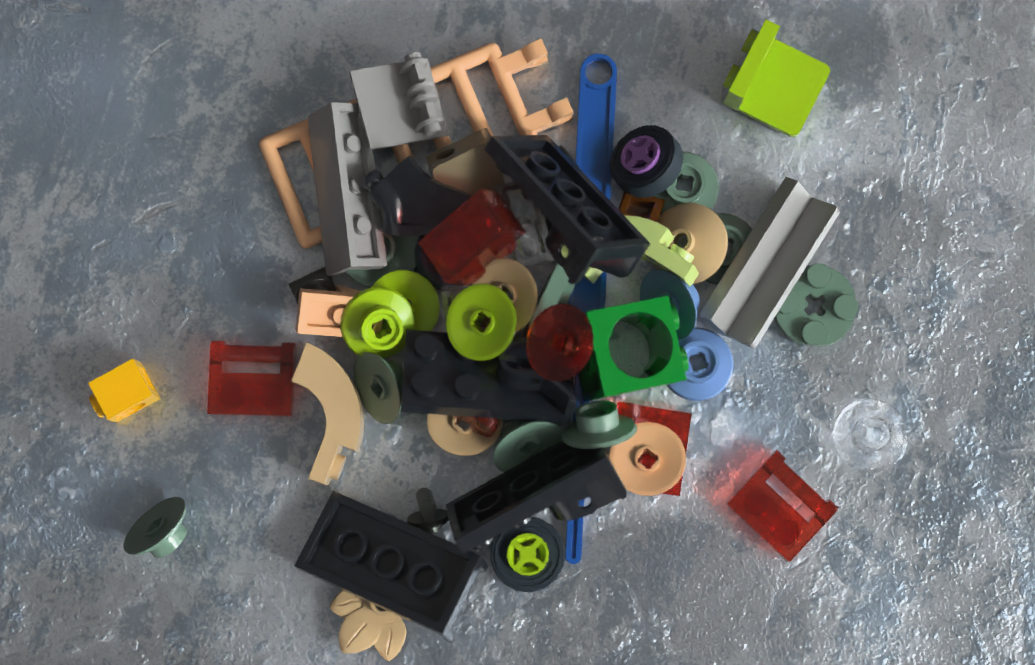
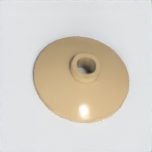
[652,203,728,285]

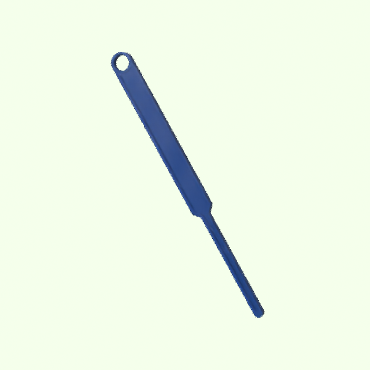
[565,54,617,564]

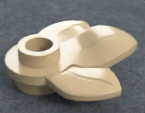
[329,590,407,661]

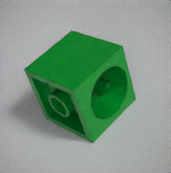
[567,296,689,402]

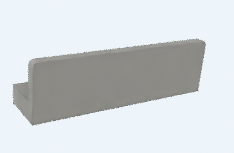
[308,102,387,276]
[699,177,840,348]

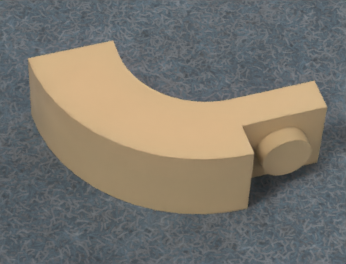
[291,342,364,486]

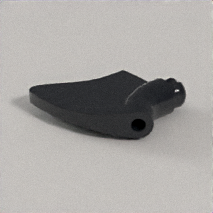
[362,156,473,237]

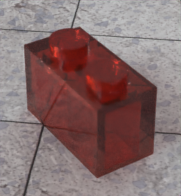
[418,189,526,285]

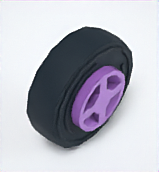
[609,125,683,198]

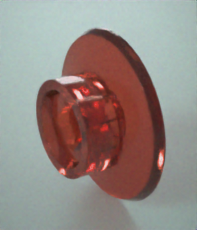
[526,304,594,381]

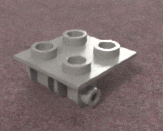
[349,52,449,150]

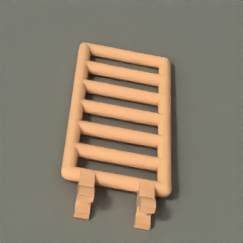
[259,38,573,249]

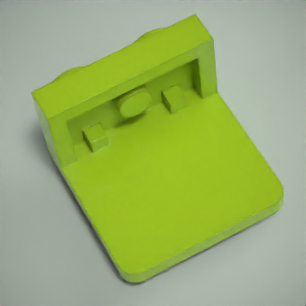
[722,19,830,137]

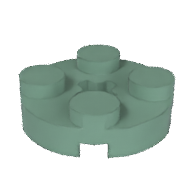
[774,263,858,347]

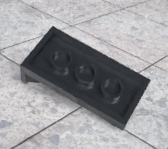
[484,135,651,284]
[401,325,576,424]
[446,441,627,554]
[294,491,488,643]

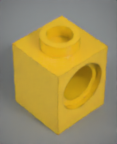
[88,358,161,423]

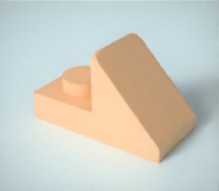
[295,285,383,337]

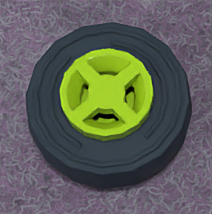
[490,517,566,593]

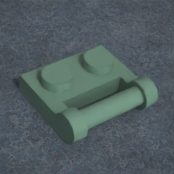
[523,264,575,339]

